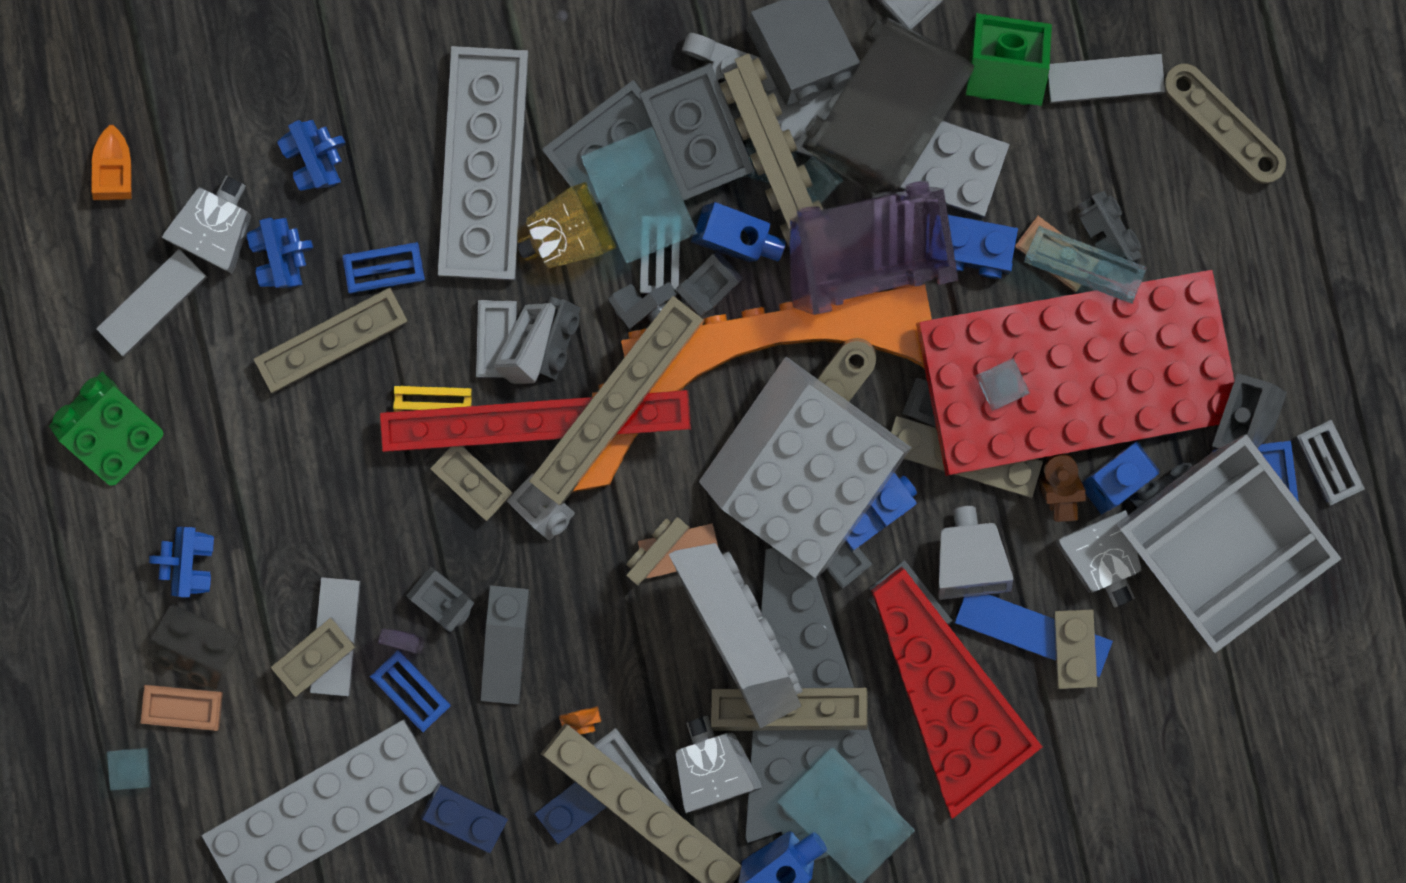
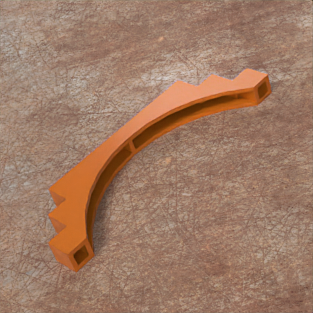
[572,279,932,493]

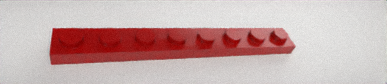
[380,390,691,452]

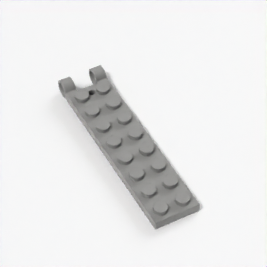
[681,32,1010,218]

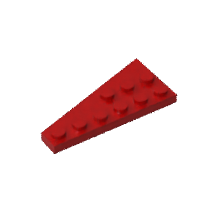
[871,566,1043,819]

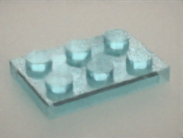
[581,127,697,264]
[777,747,915,883]

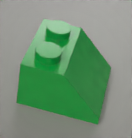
[966,13,1052,106]

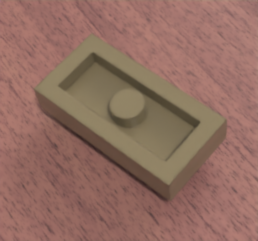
[430,446,513,522]
[626,517,689,586]
[1053,610,1097,689]
[271,617,356,697]

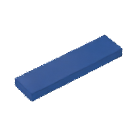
[954,594,1113,677]

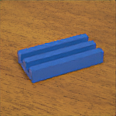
[342,242,425,294]
[370,650,452,732]

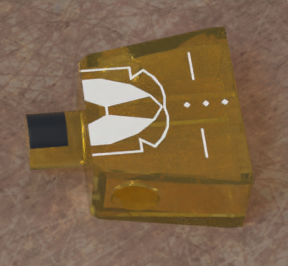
[517,181,616,268]

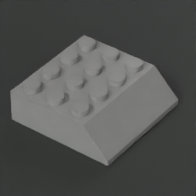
[699,357,912,578]
[1117,434,1341,653]
[669,543,803,729]

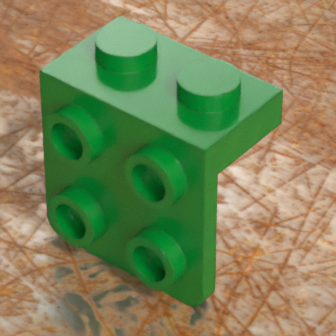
[49,371,163,486]

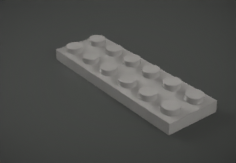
[438,46,529,281]
[201,719,441,883]

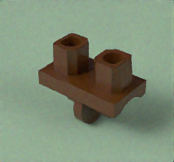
[1039,454,1086,522]

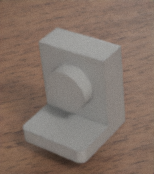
[507,473,575,540]

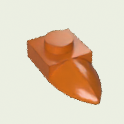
[92,125,132,200]
[559,706,602,735]

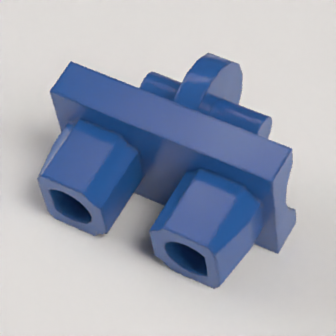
[277,120,346,191]
[246,218,313,288]
[149,527,214,597]

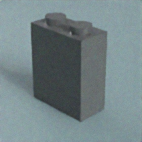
[746,0,860,106]

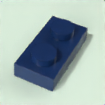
[535,782,606,844]
[420,783,508,853]

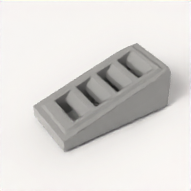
[493,303,556,384]

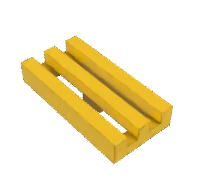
[394,386,472,412]

